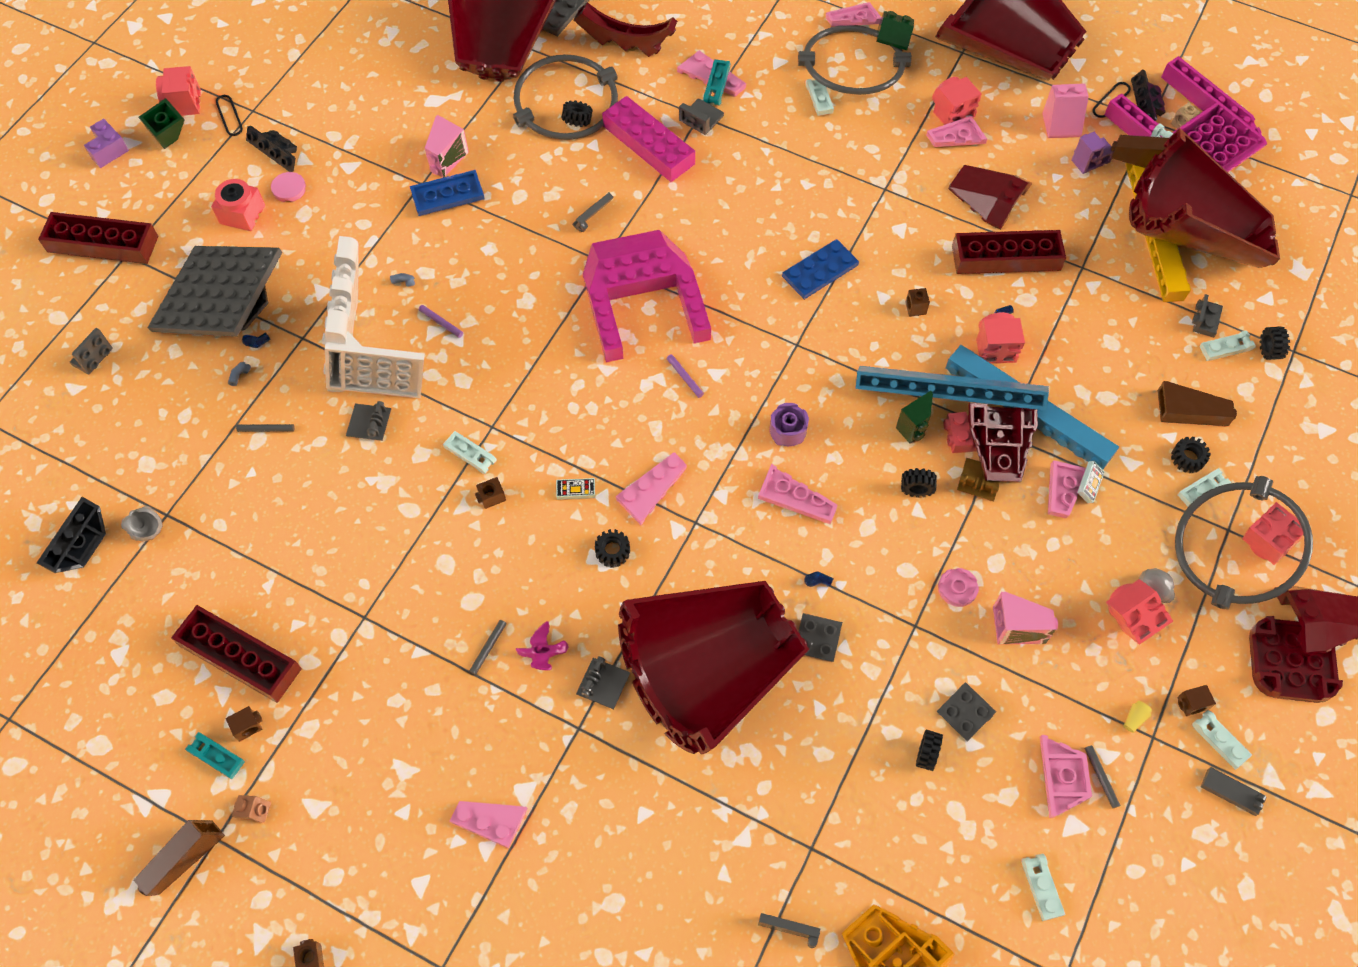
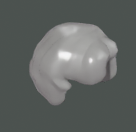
[121,506,163,542]
[1139,568,1175,603]

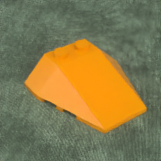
[841,904,955,967]

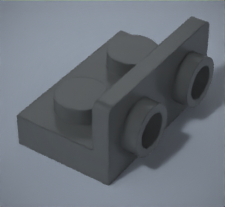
[1192,294,1223,338]

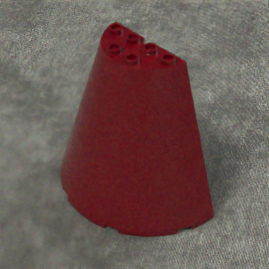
[448,0,556,82]
[935,0,1087,81]
[1129,128,1280,268]
[618,580,809,755]

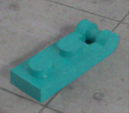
[703,59,731,106]
[185,732,245,780]

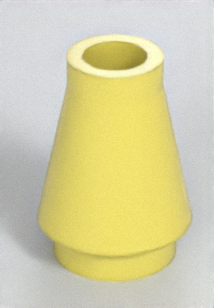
[1123,701,1152,733]

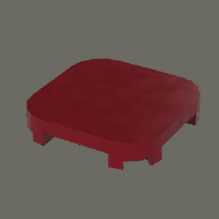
[1249,616,1343,703]

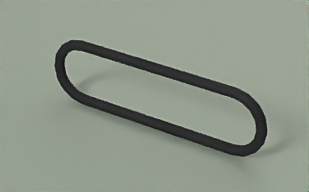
[1092,82,1131,118]
[216,94,243,136]

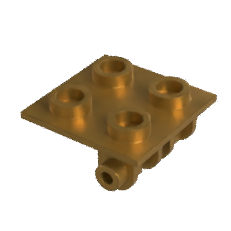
[957,458,1000,502]

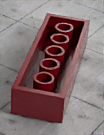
[38,212,159,264]
[952,230,1066,274]
[171,605,302,703]

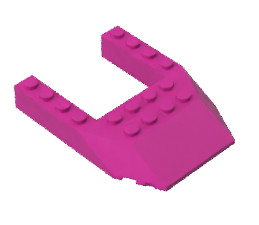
[1104,56,1267,172]
[583,230,711,363]

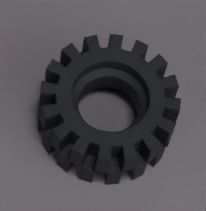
[561,100,593,127]
[1259,326,1290,360]
[1171,436,1211,473]
[901,468,937,498]
[594,529,630,568]
[916,729,943,771]

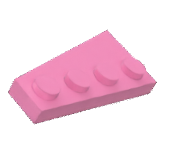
[677,50,746,97]
[616,452,687,526]
[758,464,838,525]

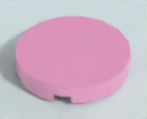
[271,172,306,202]
[938,568,979,607]

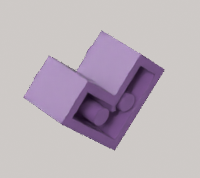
[84,118,129,168]
[1072,131,1113,174]

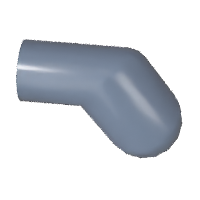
[390,273,415,287]
[228,362,251,386]

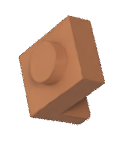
[231,795,271,823]

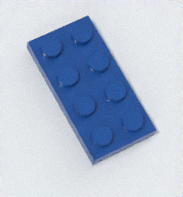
[410,169,485,216]
[782,239,859,300]

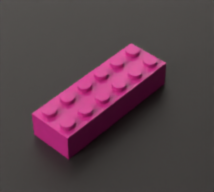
[602,96,695,182]

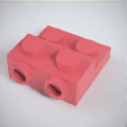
[943,412,977,453]

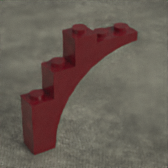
[573,2,678,57]

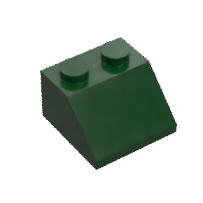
[876,11,914,51]
[138,98,185,149]
[896,391,933,444]

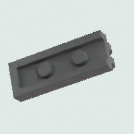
[572,192,613,232]
[1200,767,1267,816]
[758,913,821,948]

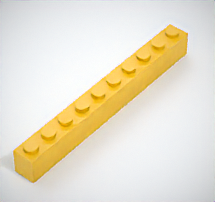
[1125,163,1191,302]

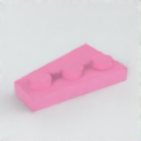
[826,2,881,26]
[926,116,987,147]
[1048,461,1086,518]
[450,801,528,849]

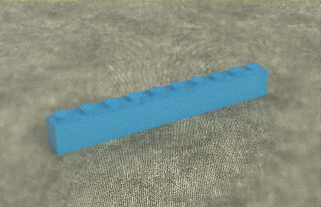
[945,345,1119,470]
[856,365,1049,410]

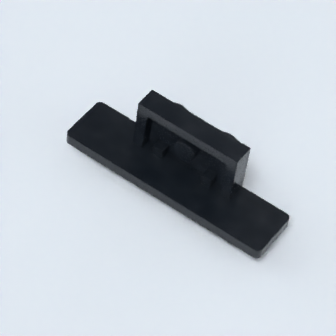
[1131,69,1166,121]
[246,125,297,172]

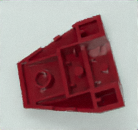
[948,165,1032,230]
[969,403,1038,482]
[1274,586,1358,654]

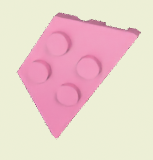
[1040,735,1092,818]

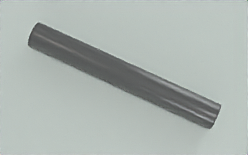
[236,424,295,432]
[469,620,507,675]
[1084,745,1121,809]

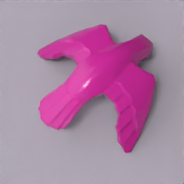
[516,621,569,670]

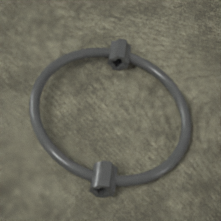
[798,25,912,95]
[513,54,618,140]
[1175,476,1313,610]

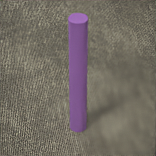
[419,305,463,338]
[667,354,704,398]

